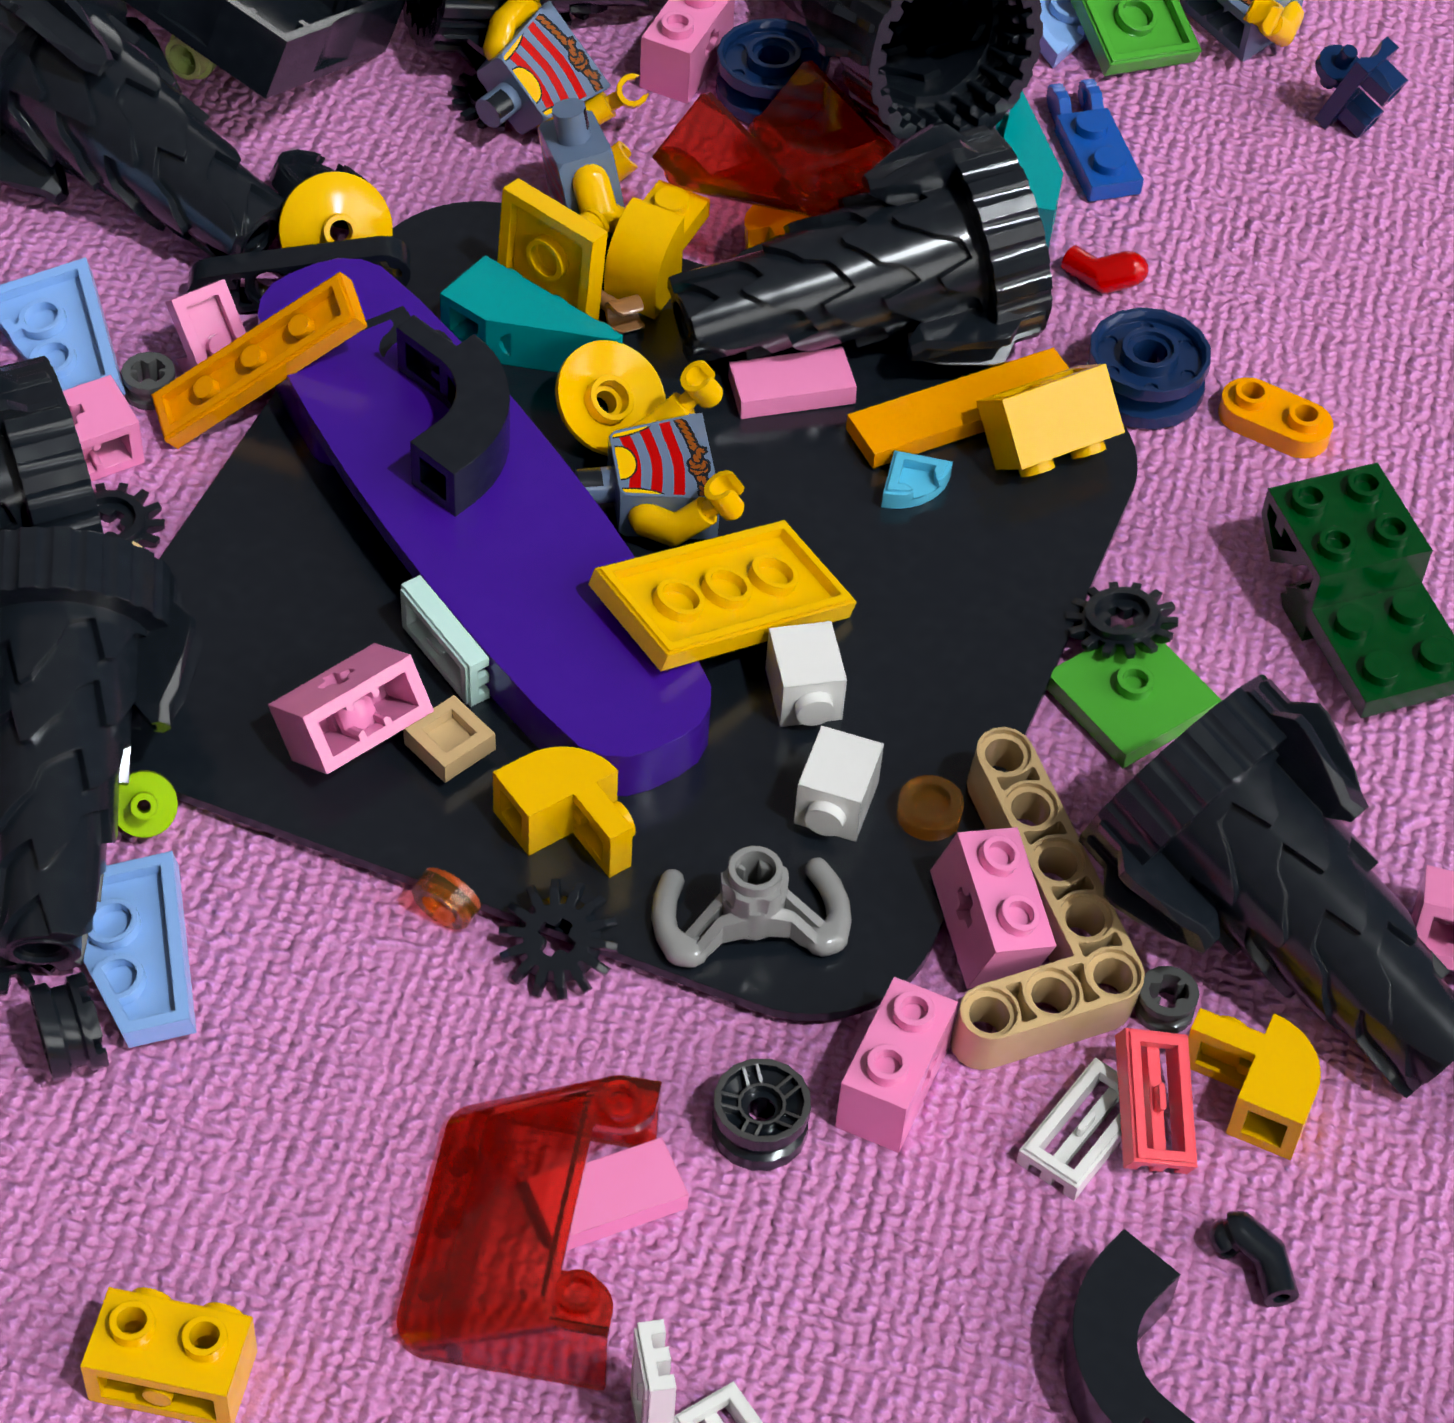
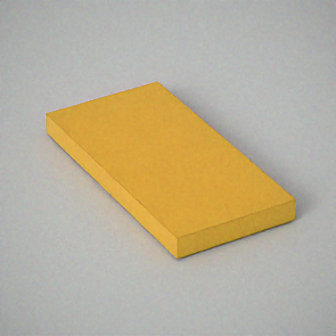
[588,520,857,672]

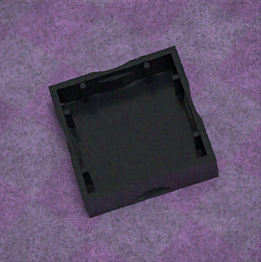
[123,0,406,99]

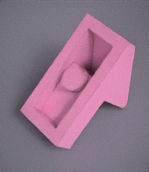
[165,279,246,373]

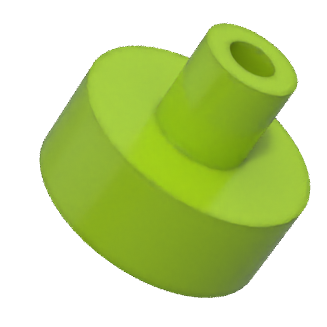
[118,770,178,838]

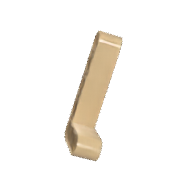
[950,727,1145,1070]

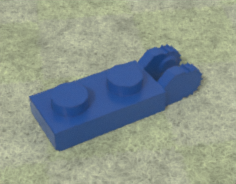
[1046,79,1144,202]

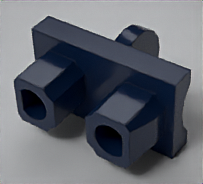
[1314,36,1409,138]

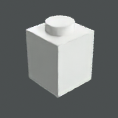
[765,621,847,727]
[794,726,884,842]

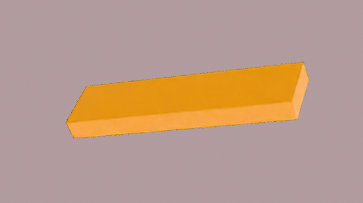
[151,272,368,449]
[846,347,1070,468]

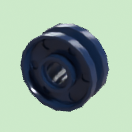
[716,18,831,128]
[1086,307,1211,430]

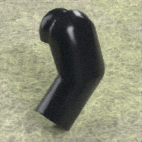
[1209,1211,1299,1307]

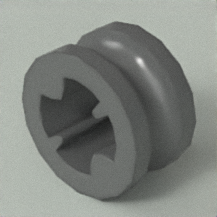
[121,352,176,410]
[1134,966,1200,1033]

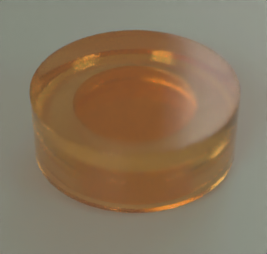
[897,775,964,841]
[412,867,481,929]

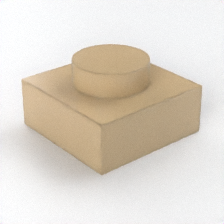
[403,695,496,783]

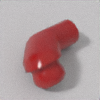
[1061,245,1149,294]

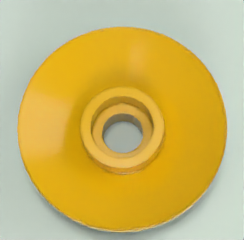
[278,171,393,248]
[555,340,666,456]

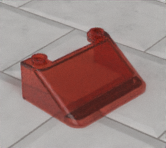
[652,61,895,217]
[396,1075,662,1390]

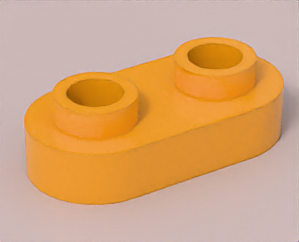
[1218,377,1333,459]

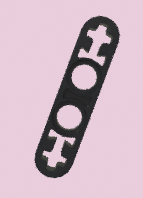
[187,236,411,313]

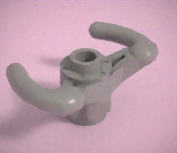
[651,846,852,968]

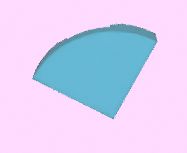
[881,450,953,509]

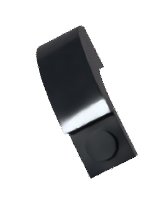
[396,315,510,517]
[1063,1229,1195,1423]

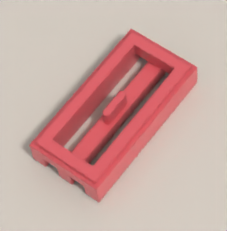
[1115,1028,1198,1174]

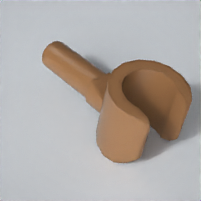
[600,290,645,334]

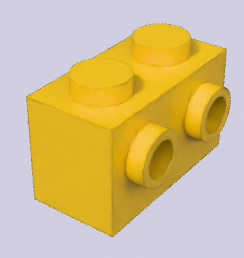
[976,364,1125,477]
[80,1287,258,1423]

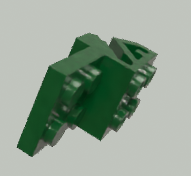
[1261,462,1454,718]

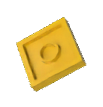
[497,178,610,321]

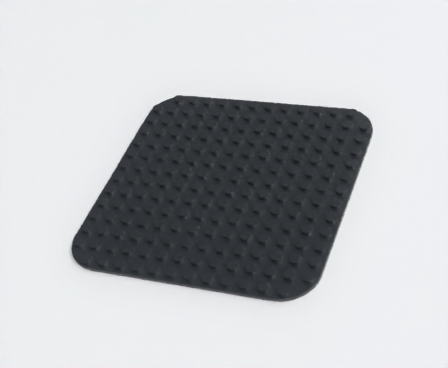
[130,201,1138,1021]

